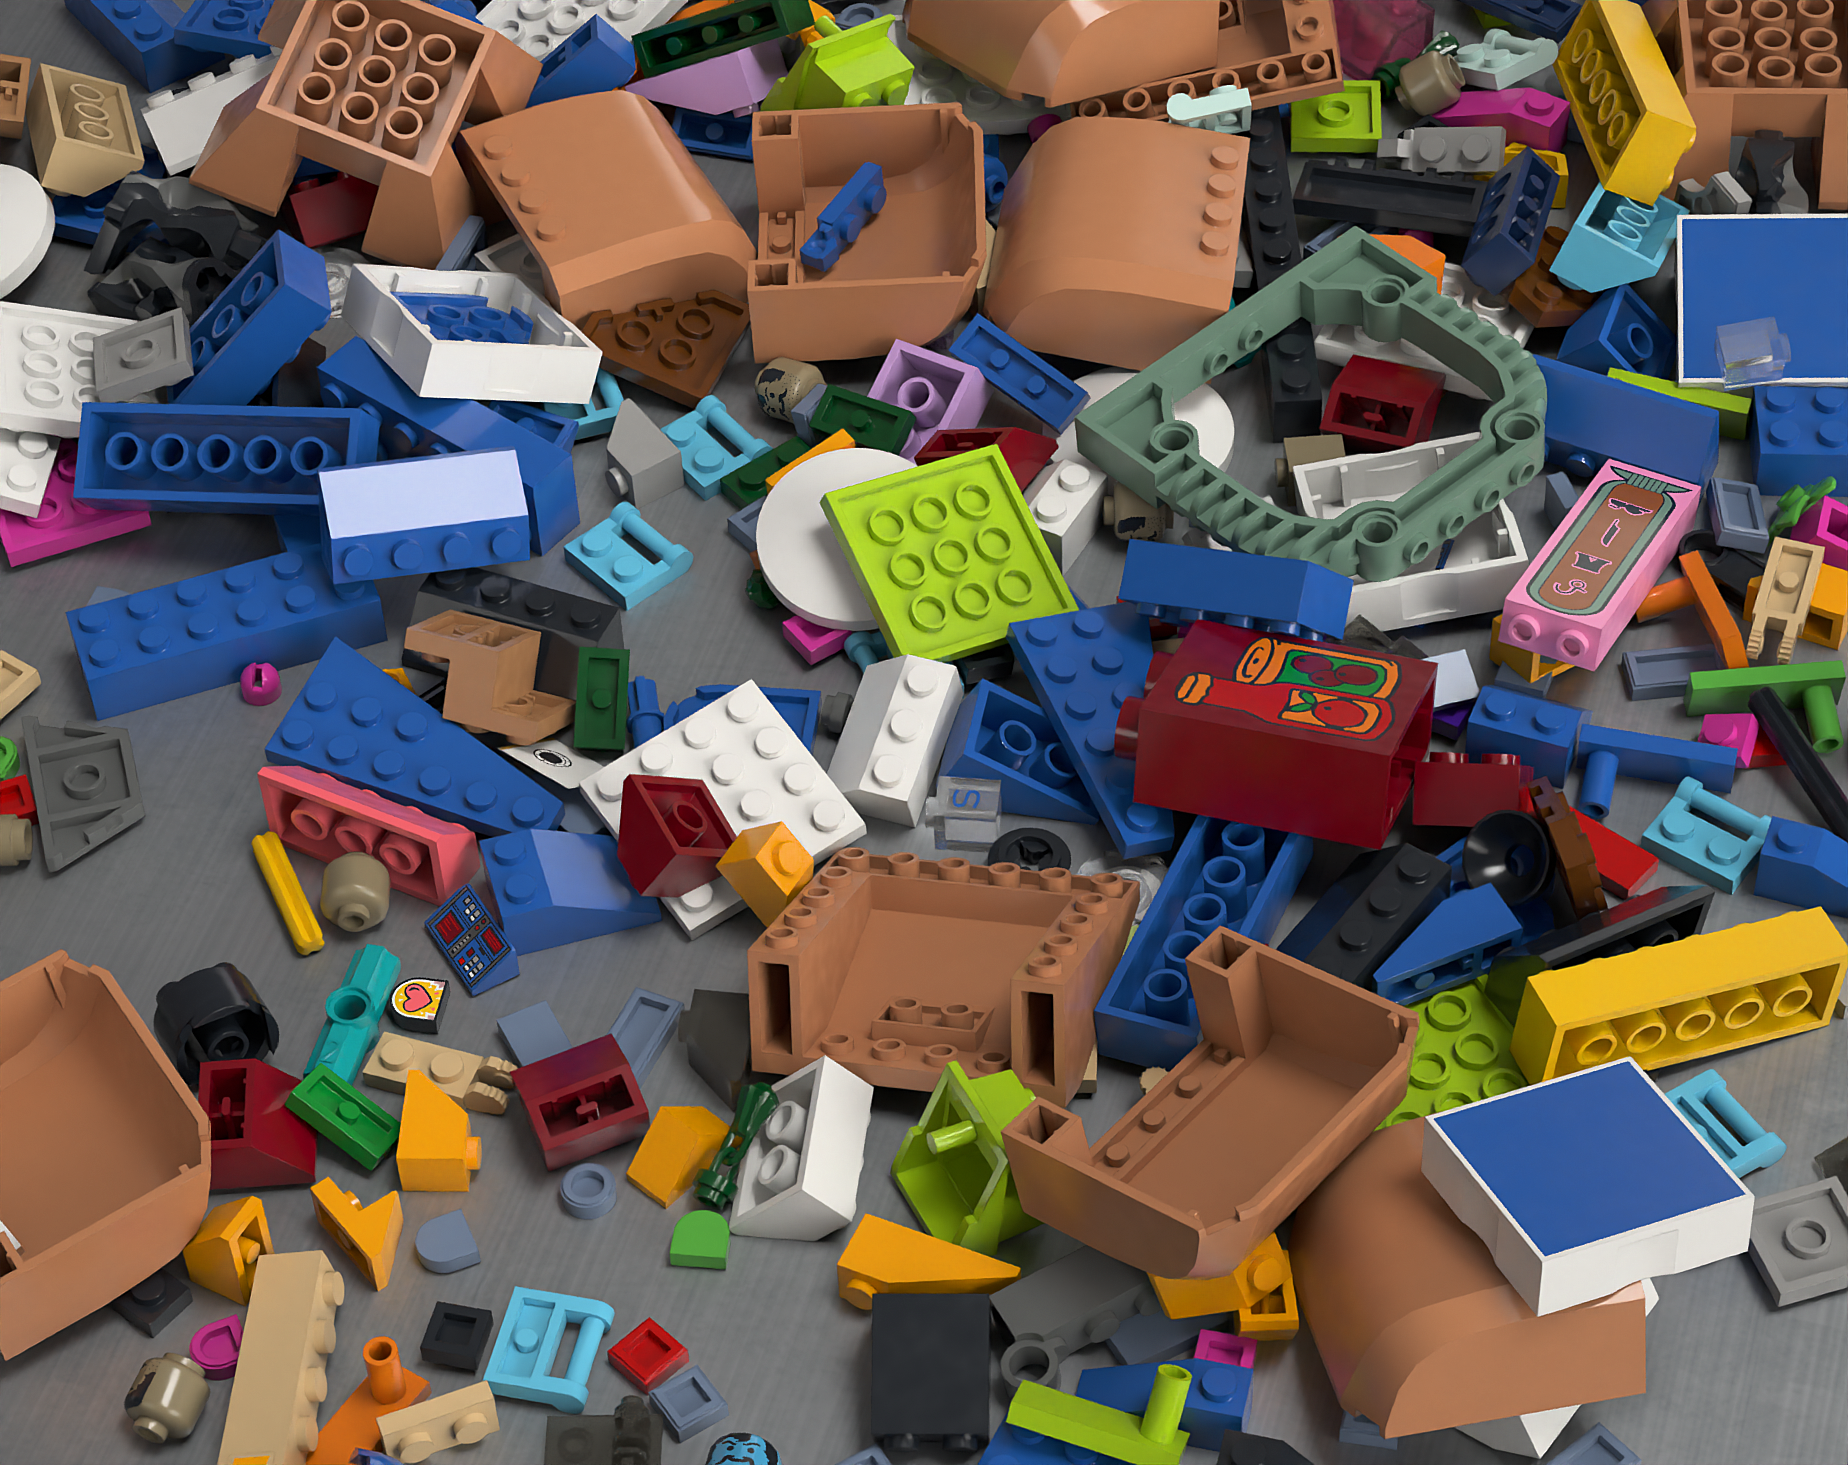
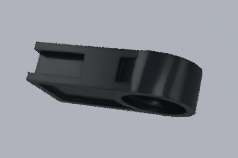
[1677,529,1766,612]

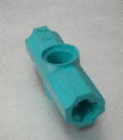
[303,944,401,1086]

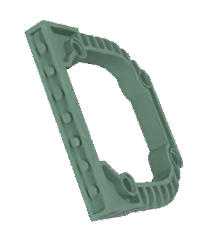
[1074,226,1547,582]

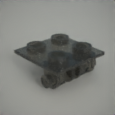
[544,1395,663,1465]

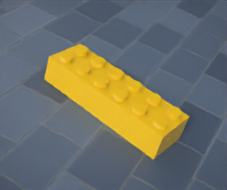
[1552,0,1696,206]
[1509,906,1848,1086]

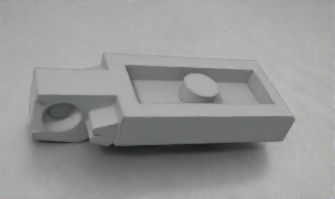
[1377,126,1506,176]

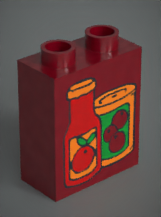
[1114,619,1438,850]

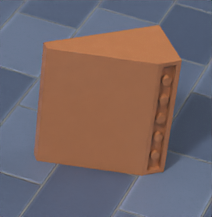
[1070,0,1345,122]
[747,847,1140,1108]

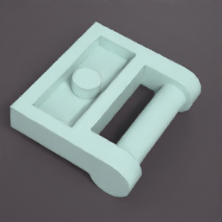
[1453,29,1558,91]
[1167,85,1252,134]

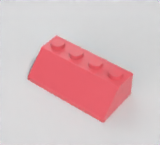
[257,766,481,906]

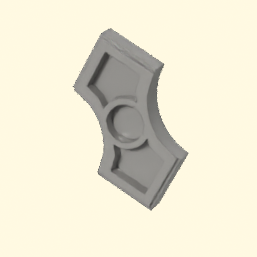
[1674,171,1752,215]

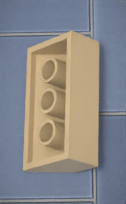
[25,63,145,197]

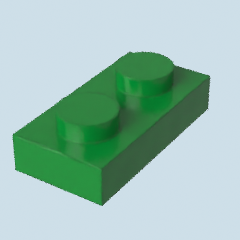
[284,1063,401,1171]

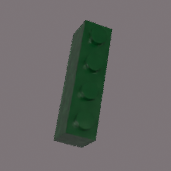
[631,0,815,78]

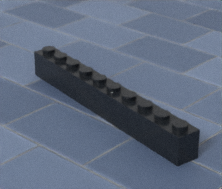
[1231,105,1323,443]

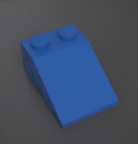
[936,678,1100,825]
[479,829,662,956]

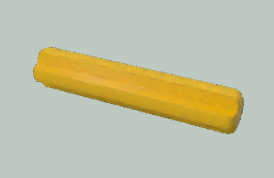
[251,831,325,955]

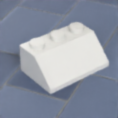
[827,654,964,828]
[729,1055,874,1242]

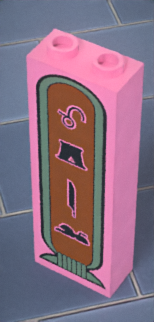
[1498,459,1701,671]

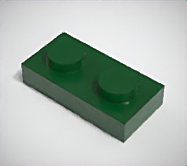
[809,384,917,456]
[720,436,812,510]
[573,647,630,753]

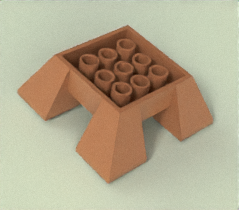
[189,0,544,270]
[1641,0,1848,210]

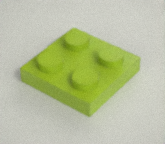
[1290,80,1382,153]

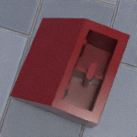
[279,171,379,249]
[1319,354,1446,454]
[914,427,1059,493]
[1413,752,1534,827]
[509,1033,650,1172]
[198,1058,318,1190]

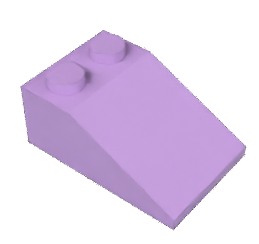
[625,38,788,118]
[856,339,994,465]

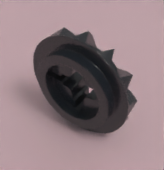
[988,828,1071,871]

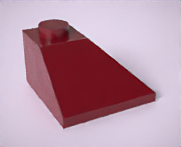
[617,774,737,898]

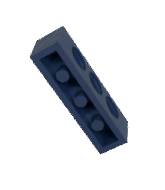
[1461,146,1560,297]

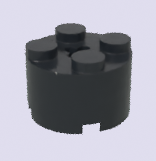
[153,962,280,1087]

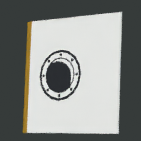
[498,738,603,789]

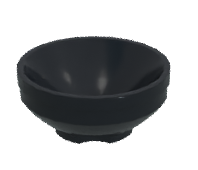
[1462,809,1556,907]

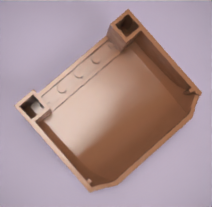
[902,0,1220,108]
[455,90,758,331]
[747,102,987,364]
[983,117,1250,384]
[1001,925,1420,1280]
[0,949,211,1361]
[1287,1112,1646,1439]

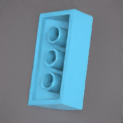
[1549,182,1690,293]

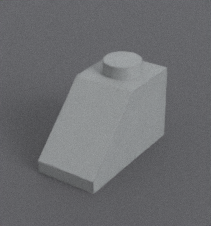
[605,398,684,509]

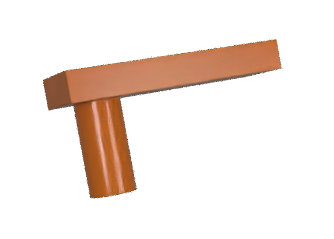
[1634,550,1749,669]
[306,1336,432,1465]

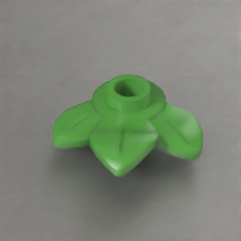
[1767,476,1836,547]

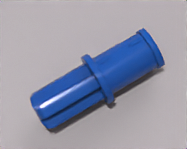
[626,676,665,748]

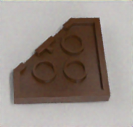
[1508,226,1607,328]
[581,290,751,409]
[1526,776,1608,921]

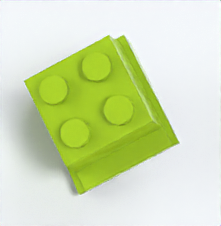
[760,13,914,112]
[890,1060,1045,1257]

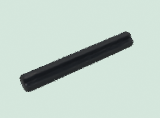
[1748,686,1848,843]

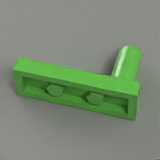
[1683,660,1846,753]

